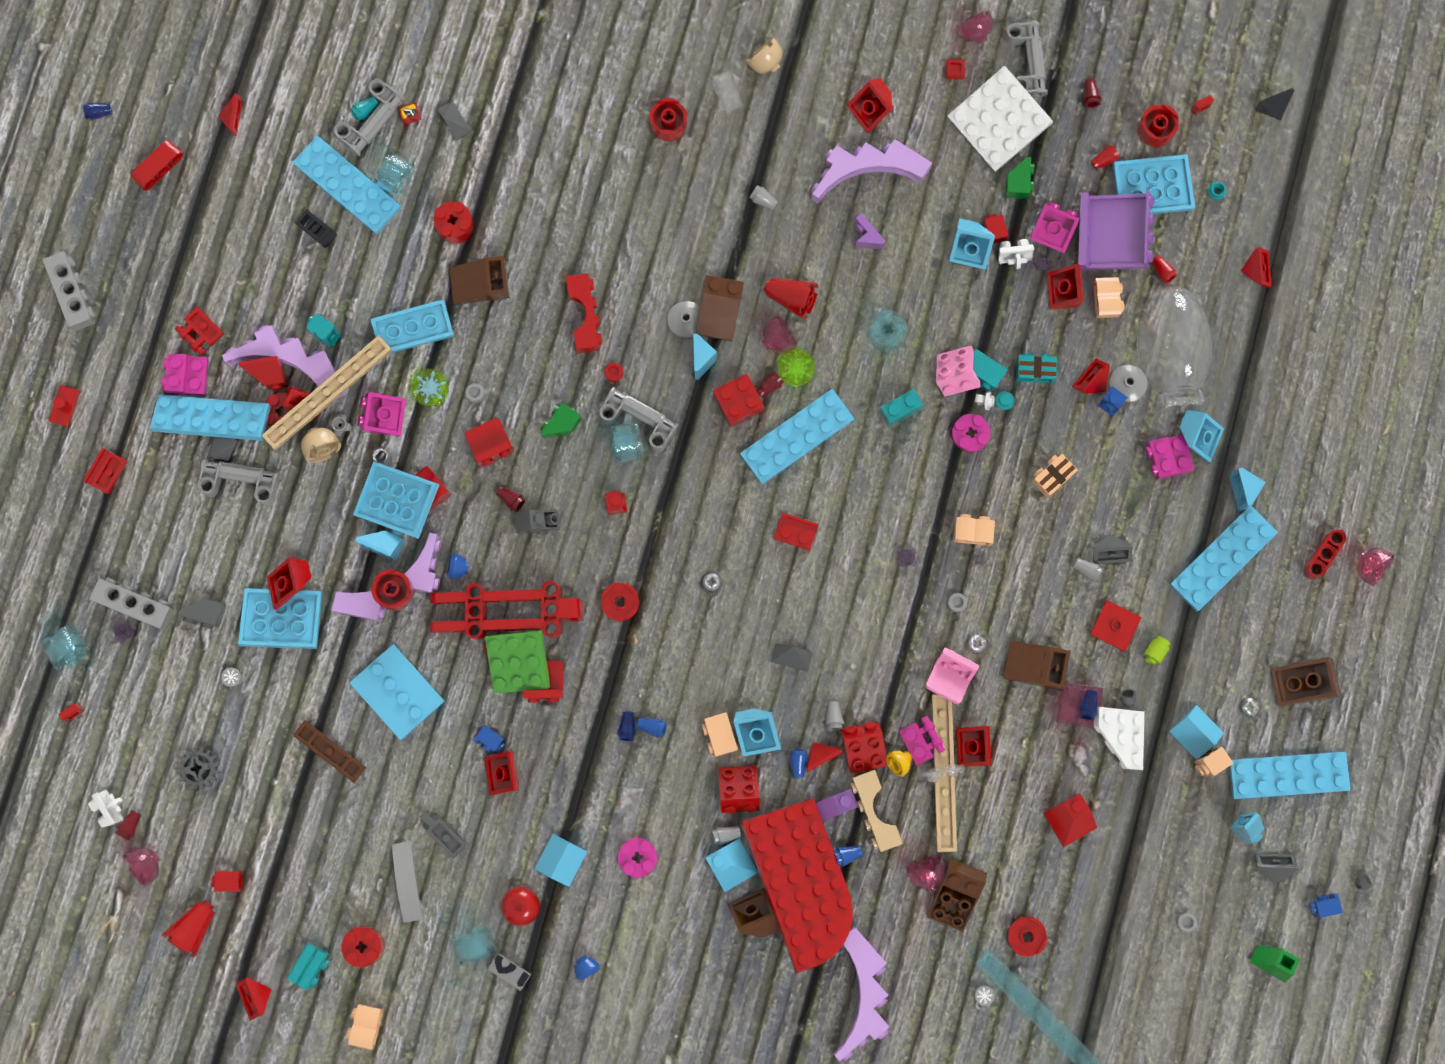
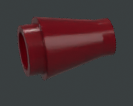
[1083,79,1102,108]
[756,371,784,398]
[496,486,525,512]
[115,810,142,841]

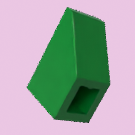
[1005,157,1034,199]
[540,402,582,439]
[1249,945,1300,982]

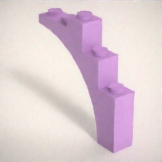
[811,139,932,204]
[222,325,346,398]
[332,533,441,622]
[834,927,889,1061]

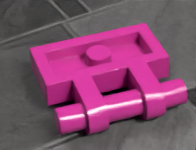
[899,716,946,766]

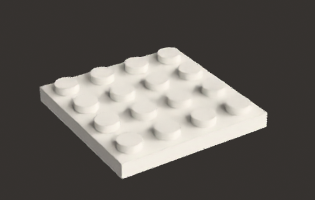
[948,66,1053,172]

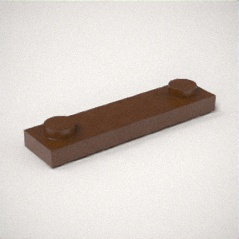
[293,720,367,783]

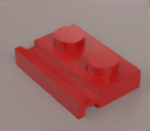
[83,448,128,495]
[773,512,819,551]

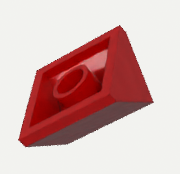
[1047,264,1083,310]
[956,726,991,767]
[484,751,520,796]

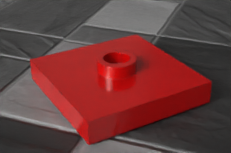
[1089,600,1142,652]

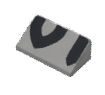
[488,952,532,991]

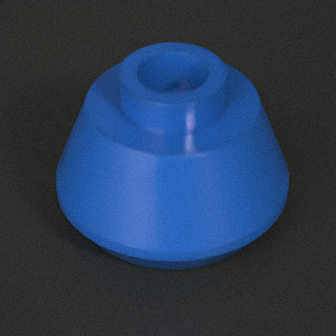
[447,553,469,579]
[574,955,600,981]

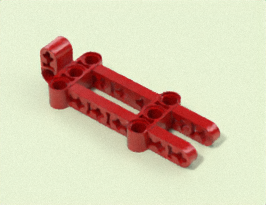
[430,580,584,641]

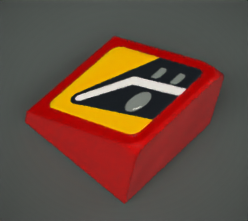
[398,102,422,126]

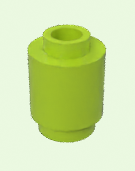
[1143,636,1171,666]

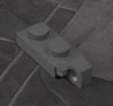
[419,811,468,859]

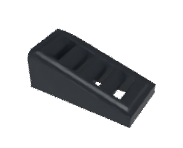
[295,210,337,248]

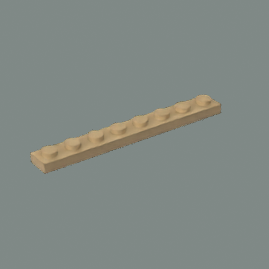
[262,335,392,451]
[932,695,957,852]

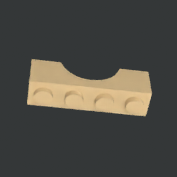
[850,770,903,852]

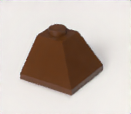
[727,888,780,938]

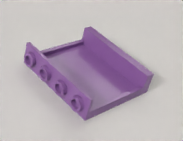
[1078,190,1155,270]

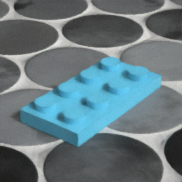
[371,299,454,354]

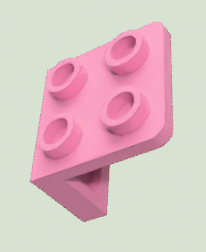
[936,346,980,397]
[925,648,979,704]

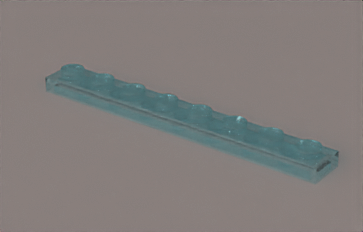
[974,949,1102,1064]

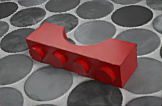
[566,273,603,354]

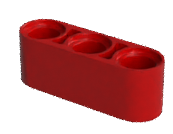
[130,140,183,191]
[1304,529,1346,580]

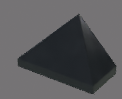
[1255,88,1294,121]

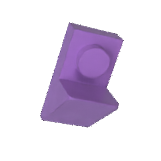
[854,213,886,249]
[816,789,858,821]

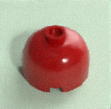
[501,886,541,926]

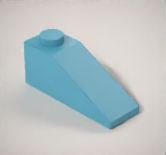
[1229,812,1264,844]

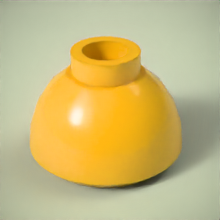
[886,751,912,777]

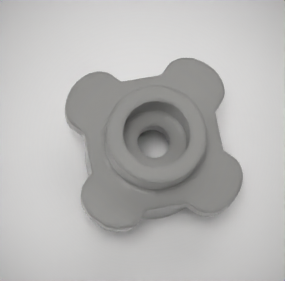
[329,414,351,436]

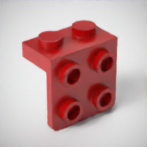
[465,418,514,467]
[523,660,564,703]
[840,722,887,773]
[718,765,760,814]

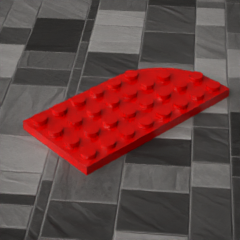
[741,798,853,974]

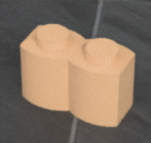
[1093,277,1124,318]
[953,514,995,546]
[346,1004,383,1050]

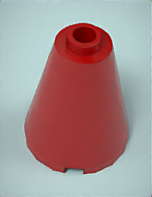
[764,278,818,319]
[161,900,215,958]

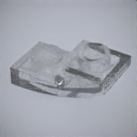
[711,71,743,113]
[922,765,964,783]

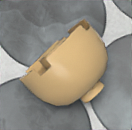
[746,37,783,74]
[301,427,341,463]

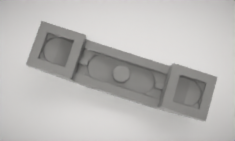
[392,841,423,923]

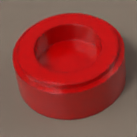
[604,363,623,383]

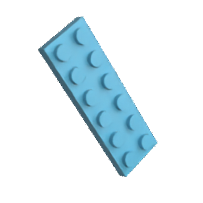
[292,135,402,235]
[740,389,855,485]
[150,394,271,441]
[1170,506,1278,612]
[1229,752,1351,799]

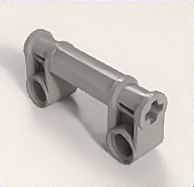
[1004,21,1048,98]
[334,79,405,156]
[600,387,680,453]
[198,459,280,507]

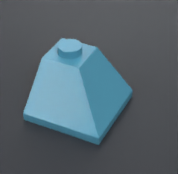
[949,218,995,270]
[1180,410,1224,463]
[355,530,405,562]
[733,709,781,757]
[706,838,759,892]

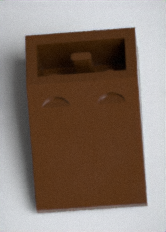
[450,256,510,305]
[1003,641,1071,691]
[927,858,987,932]

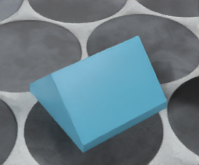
[693,334,717,380]
[1229,468,1266,512]
[1169,705,1224,760]
[535,834,588,887]

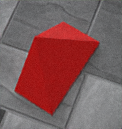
[218,94,242,136]
[1241,248,1272,288]
[1072,358,1110,394]
[806,743,842,772]
[235,977,272,1021]

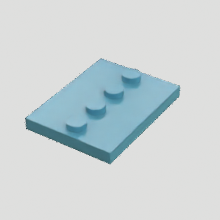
[1112,154,1195,214]
[353,461,439,539]
[238,588,323,649]
[350,644,445,741]

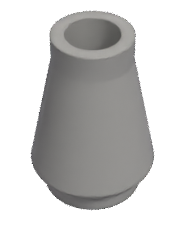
[749,185,778,210]
[1073,558,1104,582]
[825,701,844,731]
[711,826,741,846]

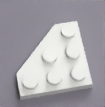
[1094,707,1144,770]

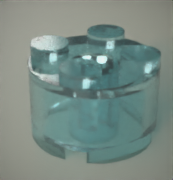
[373,151,414,196]
[868,310,908,352]
[610,422,644,464]
[41,626,90,670]
[452,925,498,966]

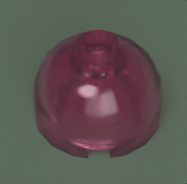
[955,10,994,44]
[762,315,797,354]
[1357,547,1395,586]
[122,848,160,888]
[906,855,946,891]

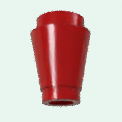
[1091,145,1120,170]
[1151,255,1177,284]

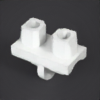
[998,239,1034,269]
[88,790,123,828]

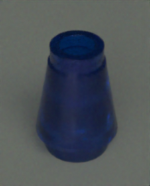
[83,102,112,121]
[1078,690,1098,720]
[617,711,636,741]

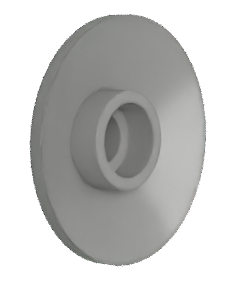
[667,301,699,338]
[1109,365,1147,402]

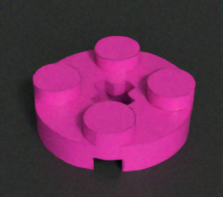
[952,414,990,453]
[618,838,657,878]

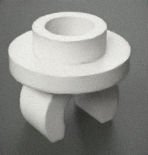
[975,391,995,410]

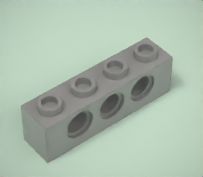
[42,251,95,332]
[89,577,174,631]

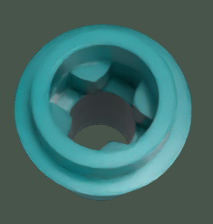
[350,96,379,122]

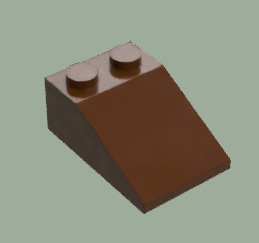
[695,275,744,341]
[1271,657,1341,707]

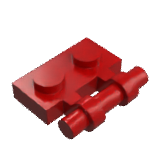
[175,306,224,356]

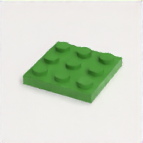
[485,630,550,693]

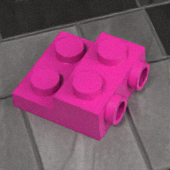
[1030,202,1080,253]
[161,353,209,396]
[357,392,406,437]
[1145,434,1195,480]

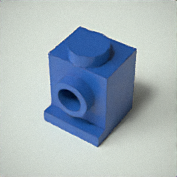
[1097,386,1128,417]
[473,725,505,754]
[1309,893,1343,918]

